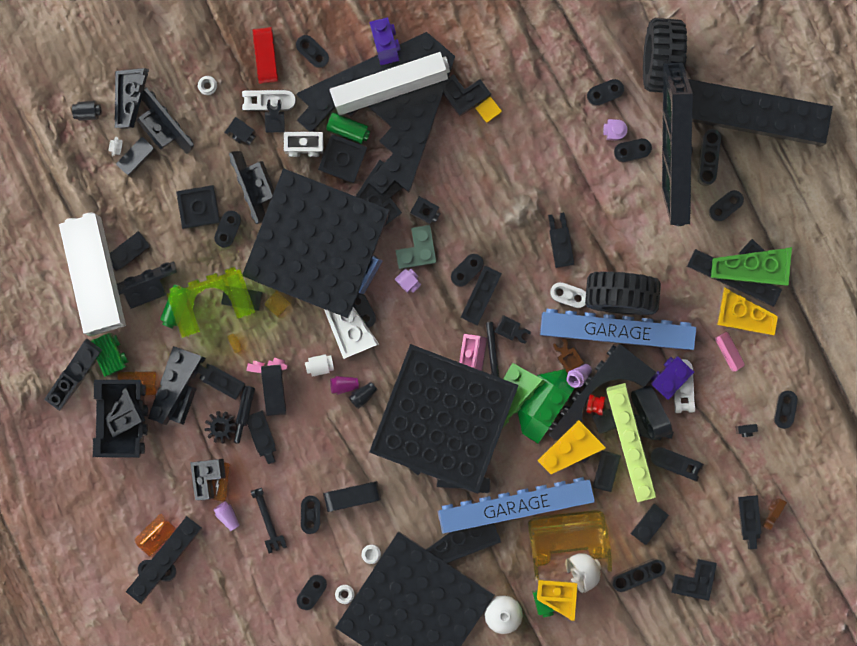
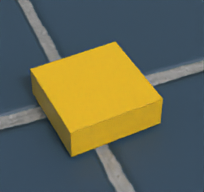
[475,96,502,123]

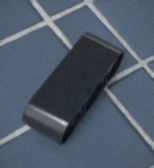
[697,129,721,186]
[261,365,286,416]
[631,386,672,440]
[323,481,381,512]
[611,558,666,592]

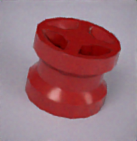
[587,394,606,416]

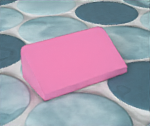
[715,332,745,372]
[459,334,487,371]

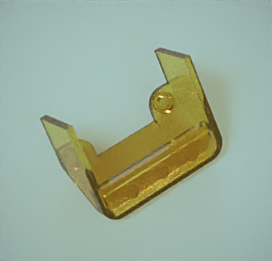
[528,510,612,580]

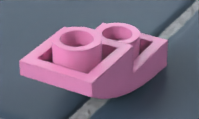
[246,358,289,373]

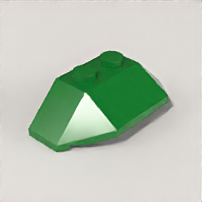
[518,369,574,444]

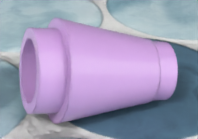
[567,364,592,388]
[214,501,240,531]

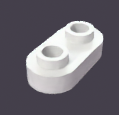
[550,282,586,308]

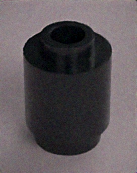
[72,101,102,121]

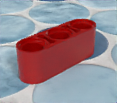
[252,27,278,84]

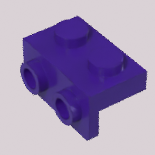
[650,356,694,400]

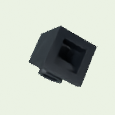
[225,117,256,146]
[410,196,441,225]

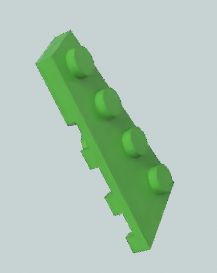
[711,247,792,286]
[503,363,545,427]

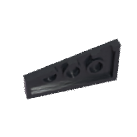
[148,346,206,425]
[426,523,501,563]

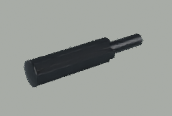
[234,386,255,444]

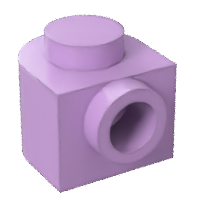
[603,119,627,141]
[394,269,421,293]

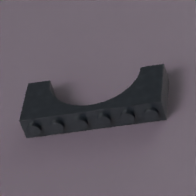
[548,344,656,464]

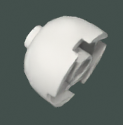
[565,553,601,593]
[484,595,523,634]

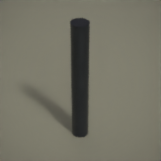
[486,322,499,377]

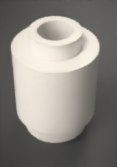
[305,354,334,377]

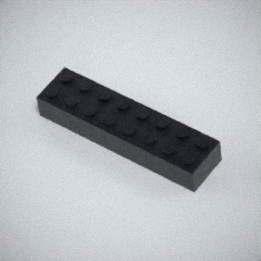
[688,79,833,146]

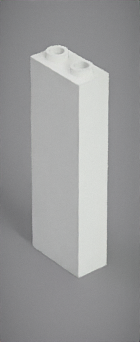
[330,52,450,116]
[59,212,126,336]

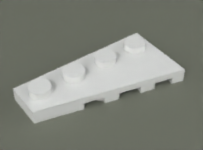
[324,307,379,358]

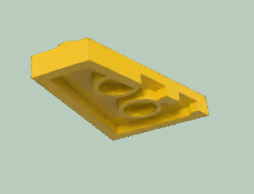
[537,420,606,474]

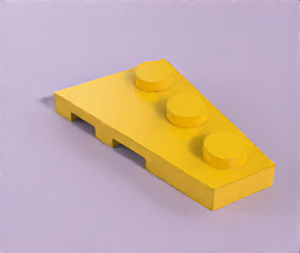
[717,287,778,336]

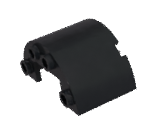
[92,380,148,458]

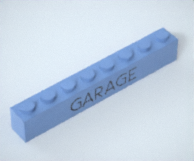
[540,309,696,350]
[438,477,595,534]

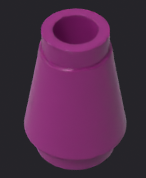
[330,376,359,395]

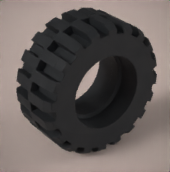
[643,18,687,93]
[585,272,661,315]

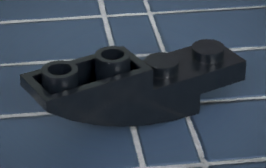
[44,339,102,411]

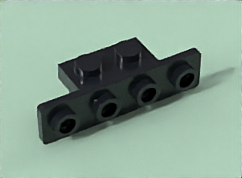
[136,87,194,154]
[229,151,274,224]
[116,262,177,309]

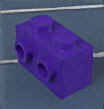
[370,17,400,65]

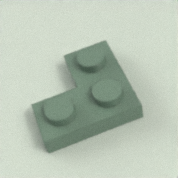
[396,225,436,269]

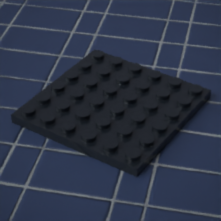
[242,168,391,318]
[369,344,519,494]
[335,531,495,646]

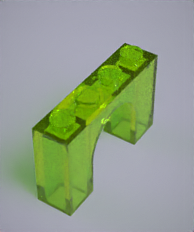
[167,267,255,338]

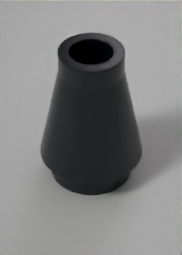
[349,382,377,409]

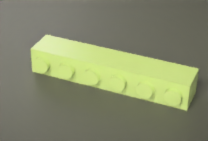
[607,383,656,502]

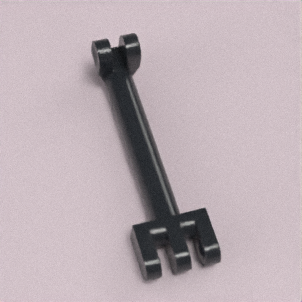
[251,487,287,554]

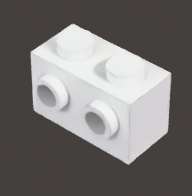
[284,132,324,157]

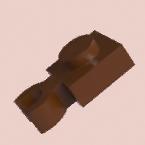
[553,338,584,374]
[762,498,787,530]

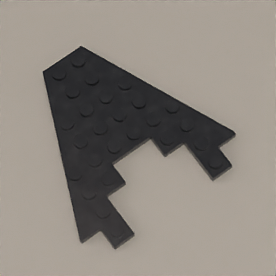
[296,32,455,196]

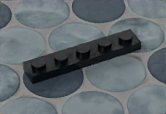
[686,249,782,307]
[126,516,202,604]

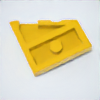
[537,580,577,621]

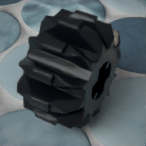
[204,411,237,444]

